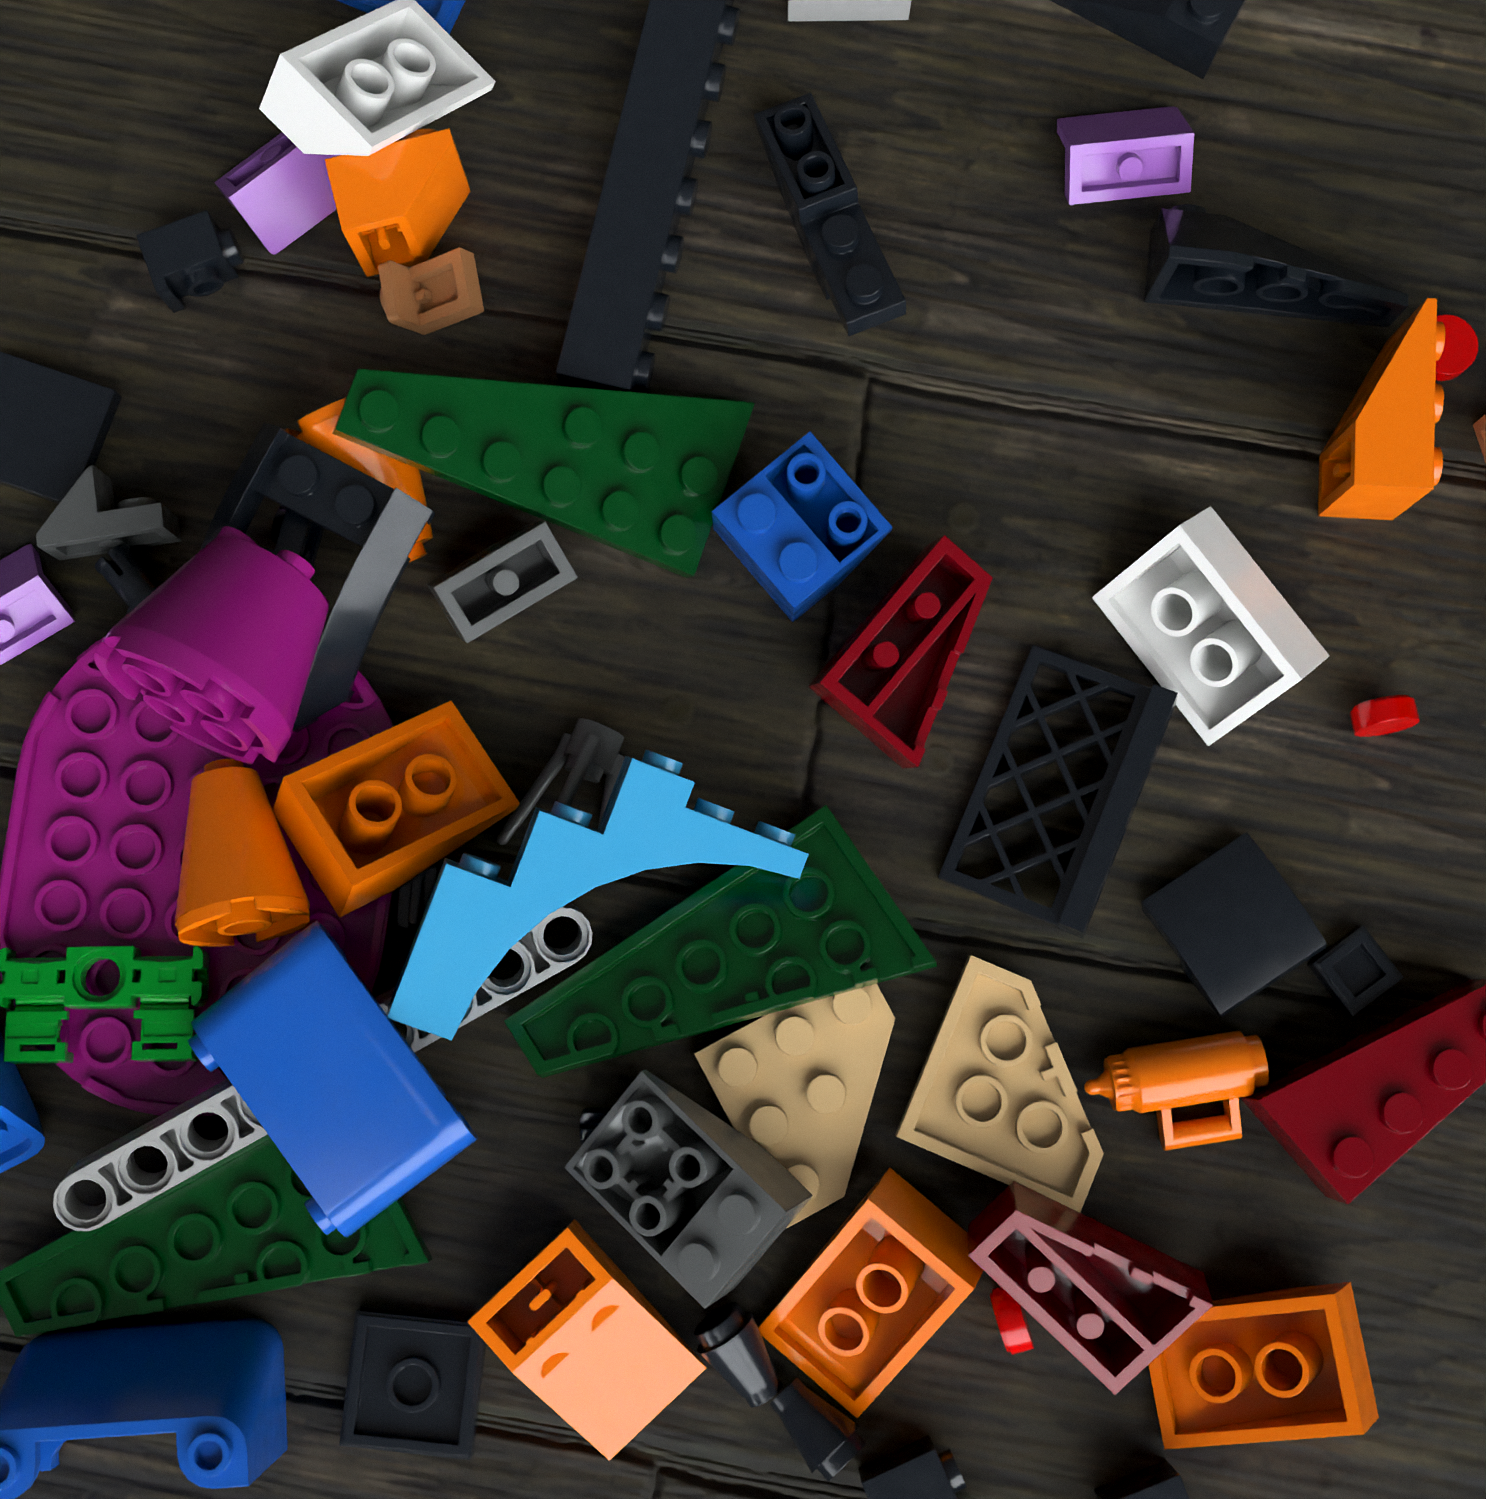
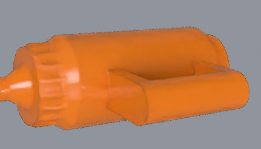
[1084,1031,1269,1151]

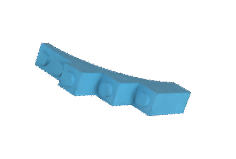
[387,750,809,1041]

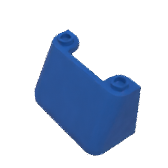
[188,920,479,1238]
[0,1318,288,1499]

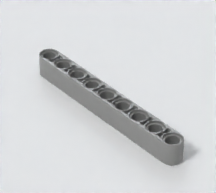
[53,903,592,1231]

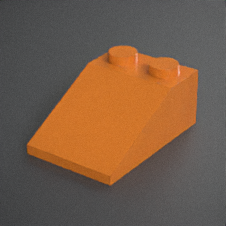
[273,700,520,918]
[758,1167,984,1418]
[1148,1282,1379,1450]

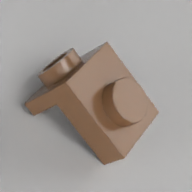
[378,247,485,335]

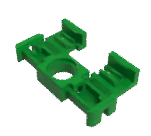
[0,945,210,1064]

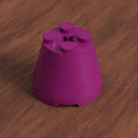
[93,526,330,764]

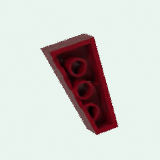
[1240,979,1486,1204]

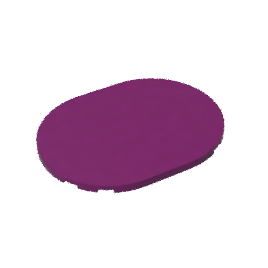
[0,637,394,1117]

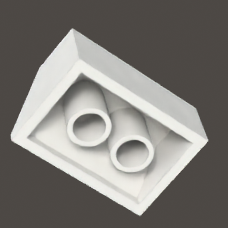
[259,0,496,156]
[1092,506,1329,746]

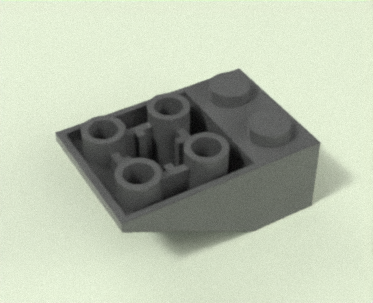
[564,1069,813,1309]

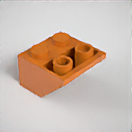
[325,128,471,277]

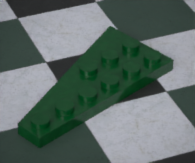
[332,369,755,578]
[504,805,937,1078]
[0,1134,433,1337]

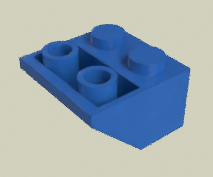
[712,432,893,622]

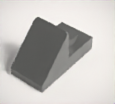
[36,465,182,561]

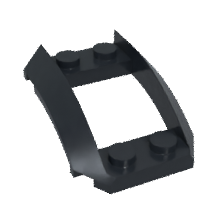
[200,422,436,733]

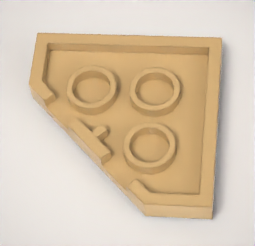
[895,955,1104,1213]
[694,984,895,1228]

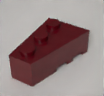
[808,535,993,769]
[968,1181,1213,1395]

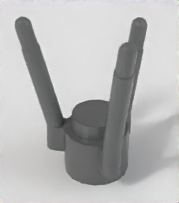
[496,718,625,845]

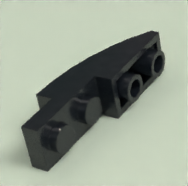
[754,92,906,337]

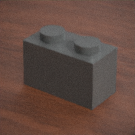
[426,520,578,643]

